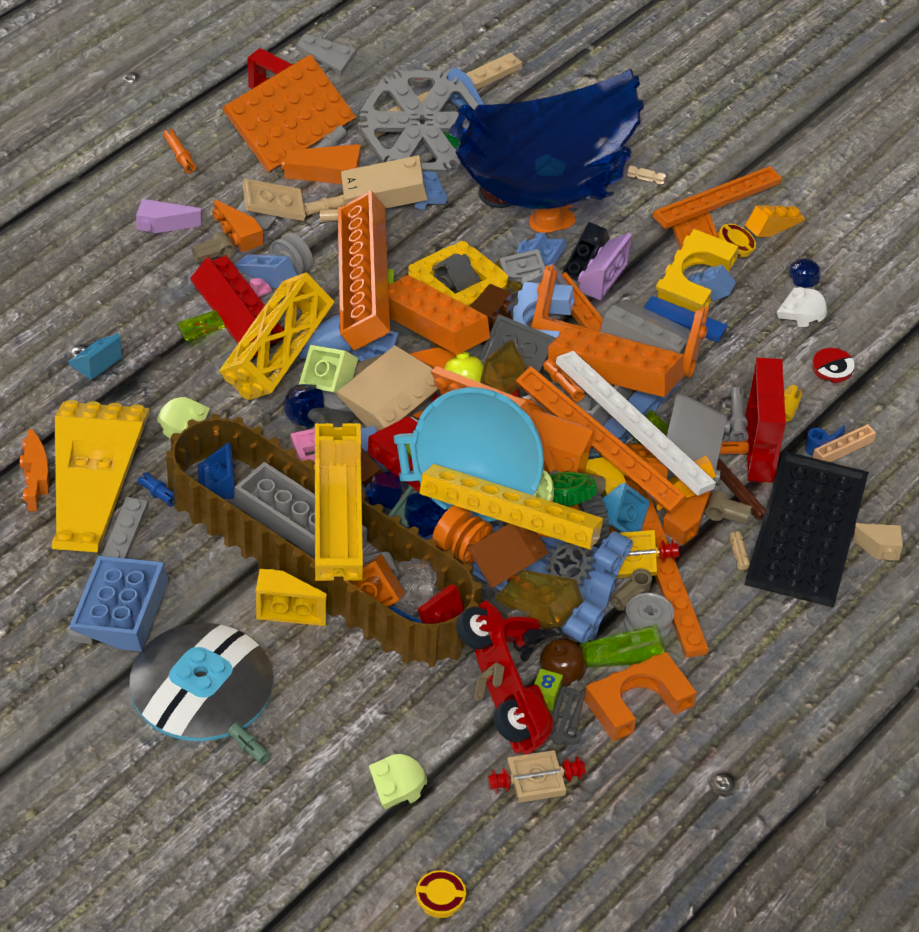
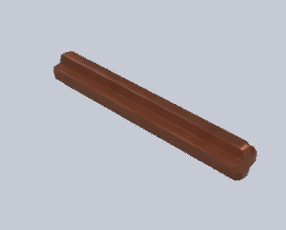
[717,458,766,520]

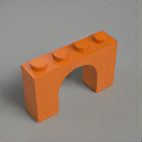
[584,652,697,742]

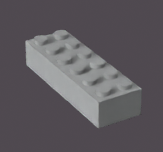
[234,462,367,557]

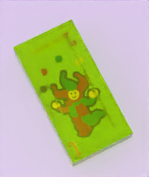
[177,310,224,341]

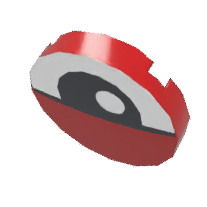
[812,348,855,383]

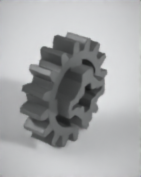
[545,541,596,589]

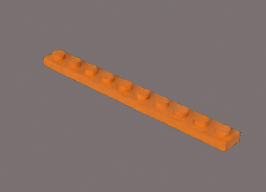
[515,366,687,514]
[625,479,709,658]

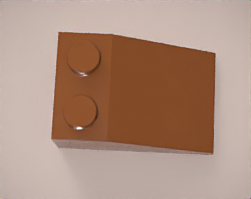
[468,523,549,588]

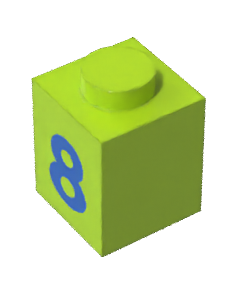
[534,669,563,711]

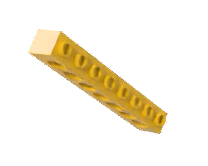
[419,464,603,550]

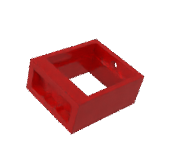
[248,48,293,89]

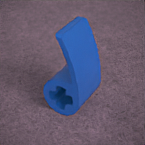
[805,425,846,456]

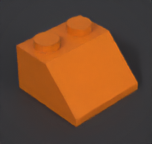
[347,554,406,607]

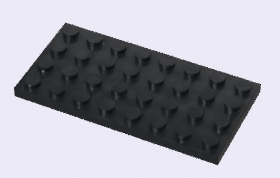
[745,451,869,608]

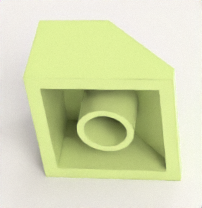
[298,345,358,393]

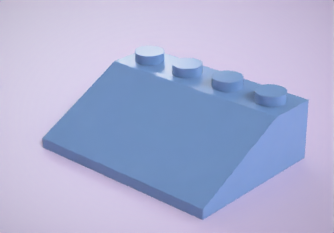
[69,556,169,652]

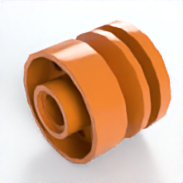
[432,505,493,564]

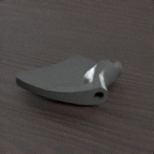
[307,408,356,428]

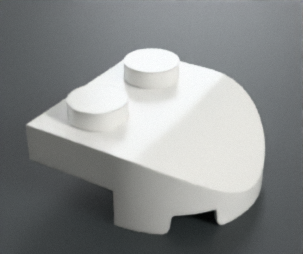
[777,287,828,327]

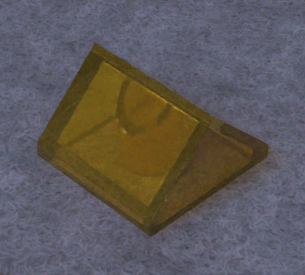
[480,340,527,394]

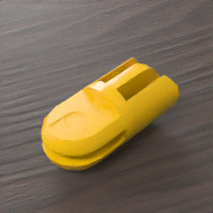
[784,384,803,423]

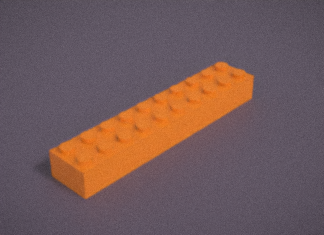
[338,190,390,351]

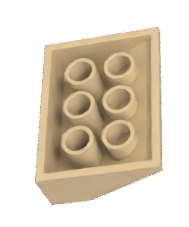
[336,345,439,432]

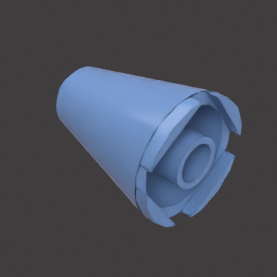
[298,314,352,359]

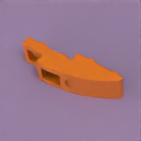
[20,429,50,511]

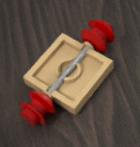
[487,750,586,803]

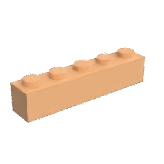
[813,424,876,462]

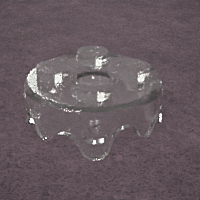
[393,557,437,617]

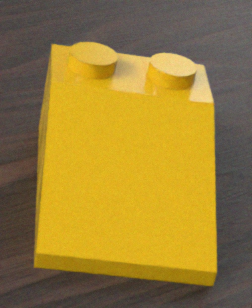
[256,569,326,626]

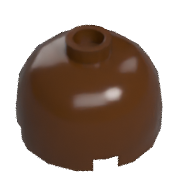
[539,639,587,687]

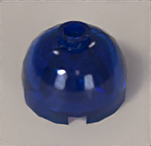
[283,384,324,428]

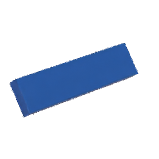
[644,296,727,343]

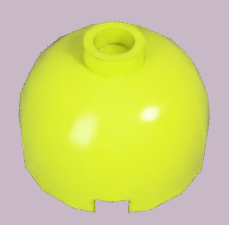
[444,352,487,383]

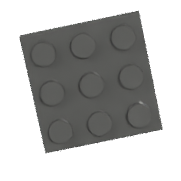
[479,315,556,396]

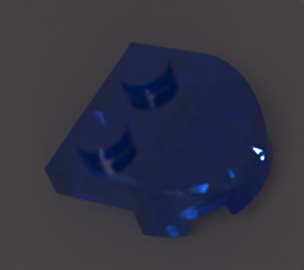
[404,492,448,537]

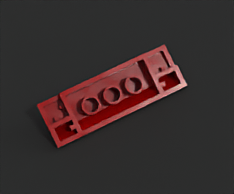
[190,255,284,357]

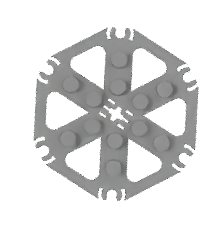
[359,71,485,174]

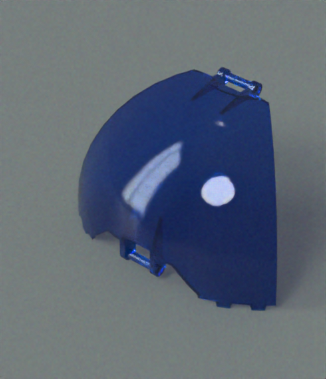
[449,69,644,209]

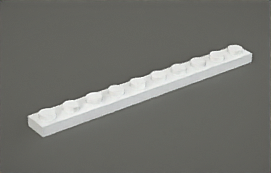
[556,351,716,496]

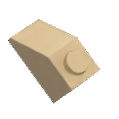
[852,523,903,561]

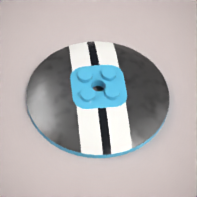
[129,623,273,741]

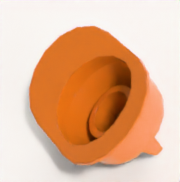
[529,202,576,233]

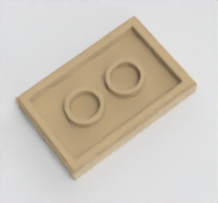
[242,178,306,221]

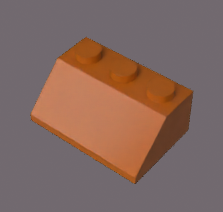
[532,409,595,473]

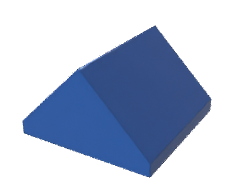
[197,443,235,499]

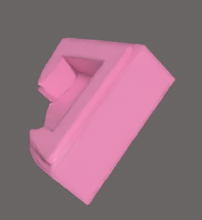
[250,278,272,297]

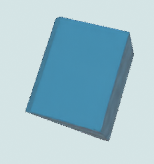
[68,333,122,380]
[602,483,650,533]

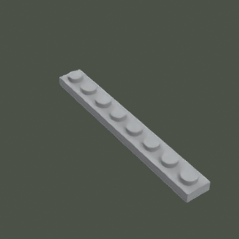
[69,497,148,645]

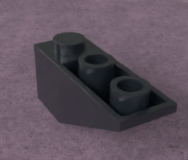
[561,222,610,282]

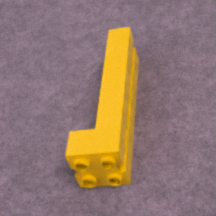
[315,423,363,581]

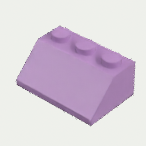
[578,233,632,300]

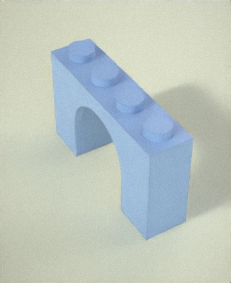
[513,282,575,338]

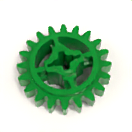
[550,472,597,506]

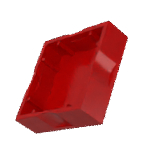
[745,357,786,483]

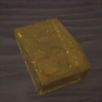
[495,570,583,628]

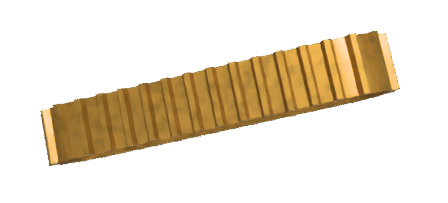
[166,414,482,667]

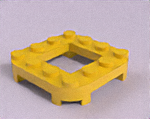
[408,241,508,307]

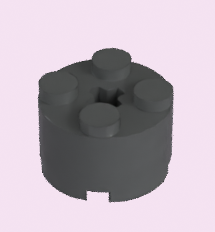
[432,254,480,294]

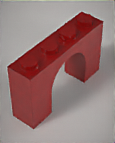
[368,416,429,498]

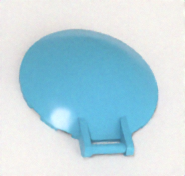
[394,387,544,521]

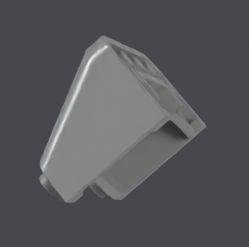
[667,394,731,491]

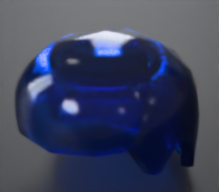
[789,258,820,288]

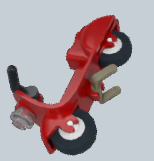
[456,601,563,755]

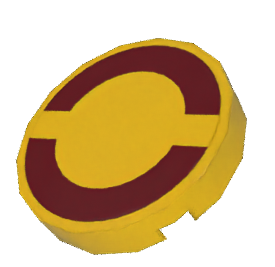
[717,223,756,257]
[416,870,466,918]

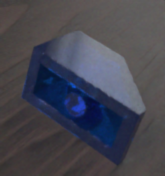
[366,471,403,509]

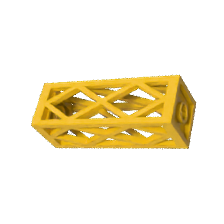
[218,272,335,400]

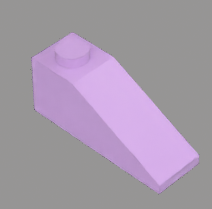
[136,199,202,233]

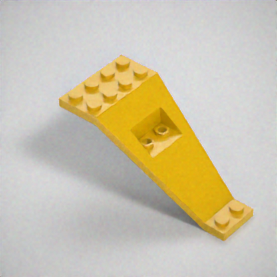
[52,400,149,552]

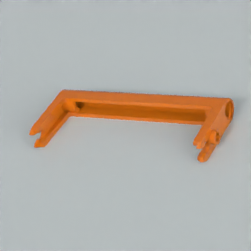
[531,265,709,378]

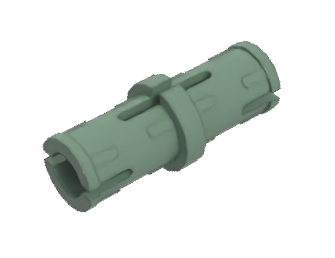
[228,723,271,765]

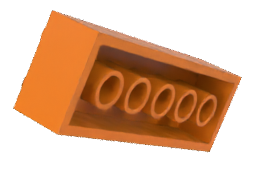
[388,275,490,355]
[548,327,683,397]

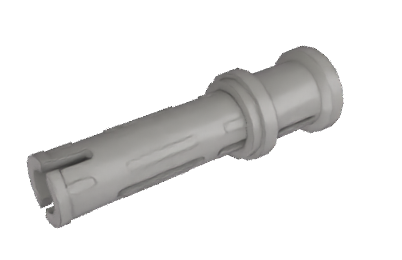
[729,387,749,441]

